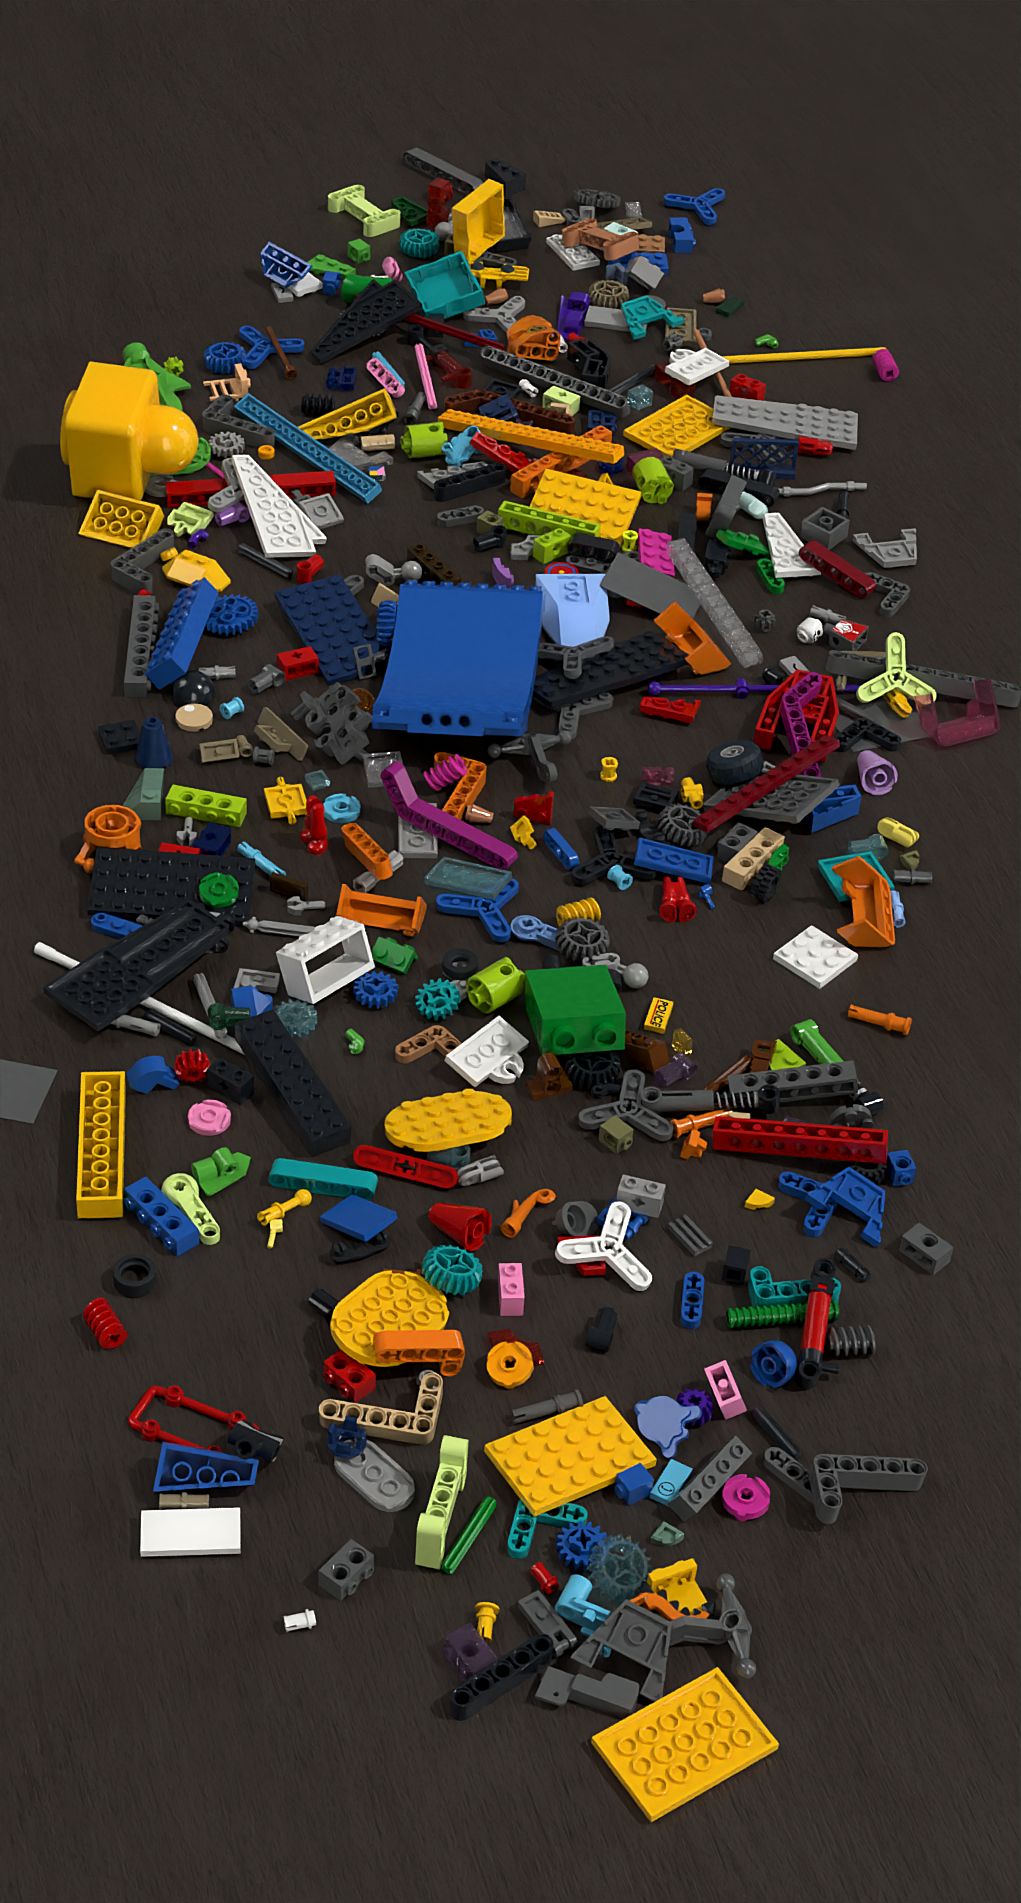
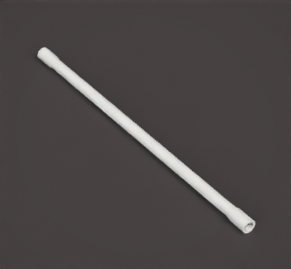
[34,942,245,1055]

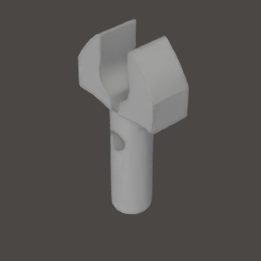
[177,817,197,846]
[287,896,325,916]

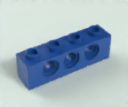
[123,1177,199,1256]

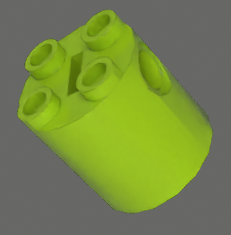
[400,422,448,459]
[632,457,674,504]
[466,957,525,1014]

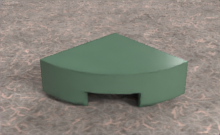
[650,1522,684,1547]

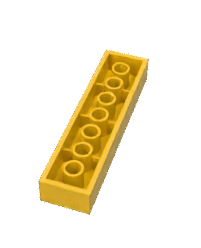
[76,1071,126,1218]

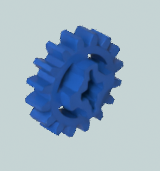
[353,971,398,1008]
[556,1521,610,1572]

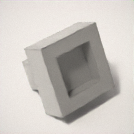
[579,206,595,221]

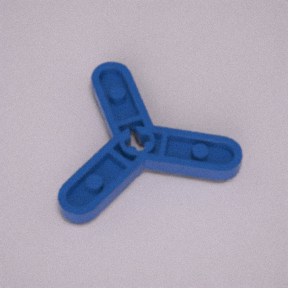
[664,188,725,226]
[239,326,304,370]
[436,878,519,943]

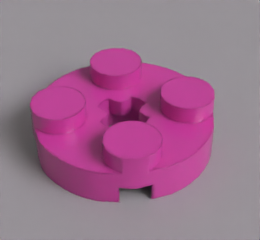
[721,1474,770,1522]

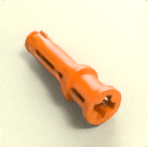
[848,1004,912,1036]
[670,1107,732,1138]

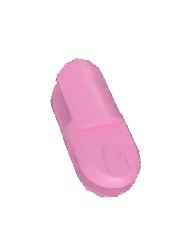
[382,257,403,282]

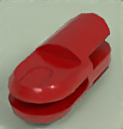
[798,436,833,455]

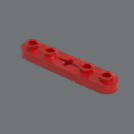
[353,1145,459,1188]

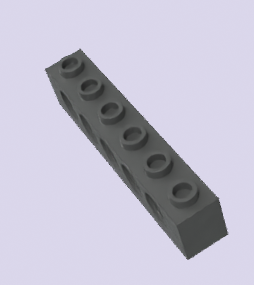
[727,1060,858,1108]

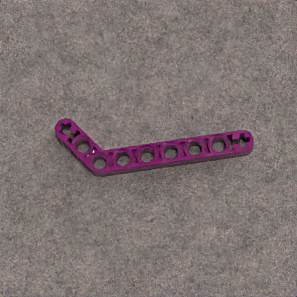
[780,672,822,777]
[380,761,518,871]

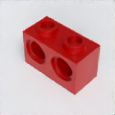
[323,1350,376,1403]

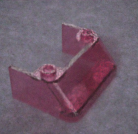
[914,678,1001,747]

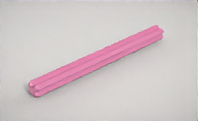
[414,344,437,410]

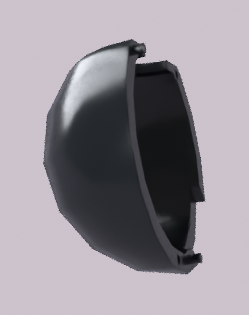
[173,670,216,708]

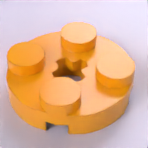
[487,1341,534,1389]

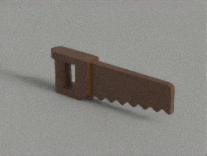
[749,1039,777,1073]

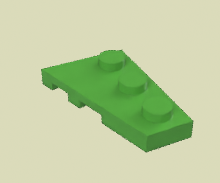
[307,254,356,280]

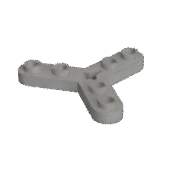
[463,296,525,332]
[208,458,245,512]

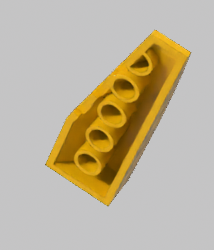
[298,388,397,440]

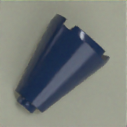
[135,717,173,769]

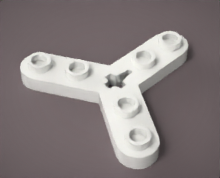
[555,1201,652,1291]

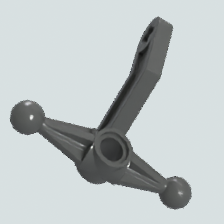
[487,730,572,783]
[669,1573,756,1679]

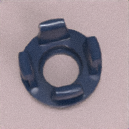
[327,1416,367,1459]

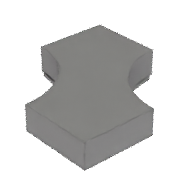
[510,535,540,560]

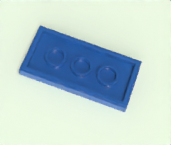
[634,838,714,884]

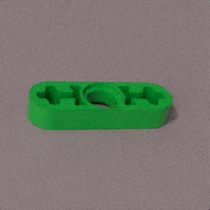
[756,558,785,594]

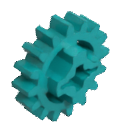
[415,978,461,1021]

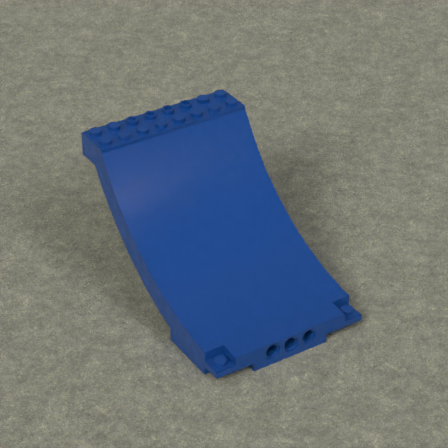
[371,580,546,736]

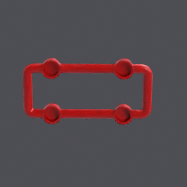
[128,1386,261,1452]

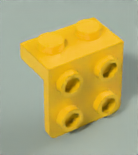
[647,1558,707,1619]

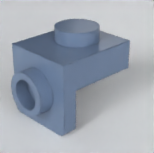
[605,263,629,285]

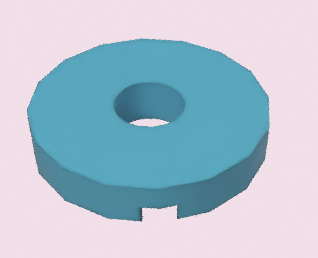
[323,793,361,823]

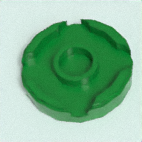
[199,872,239,908]

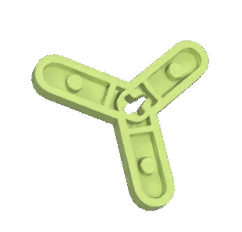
[856,632,936,706]

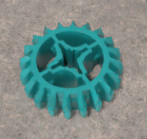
[399,228,439,258]
[421,1244,483,1295]

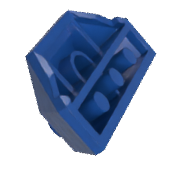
[260,242,313,288]

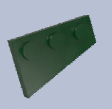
[391,196,433,227]

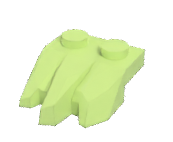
[167,502,214,537]

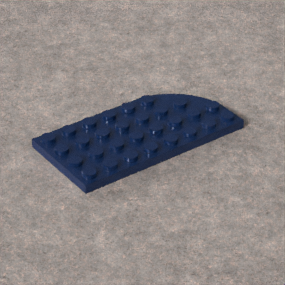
[274,574,379,686]

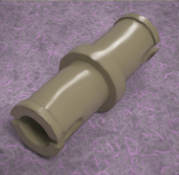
[159,1492,209,1510]

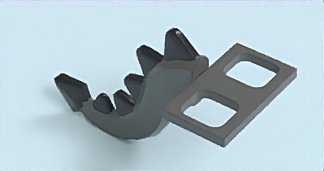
[353,643,391,680]

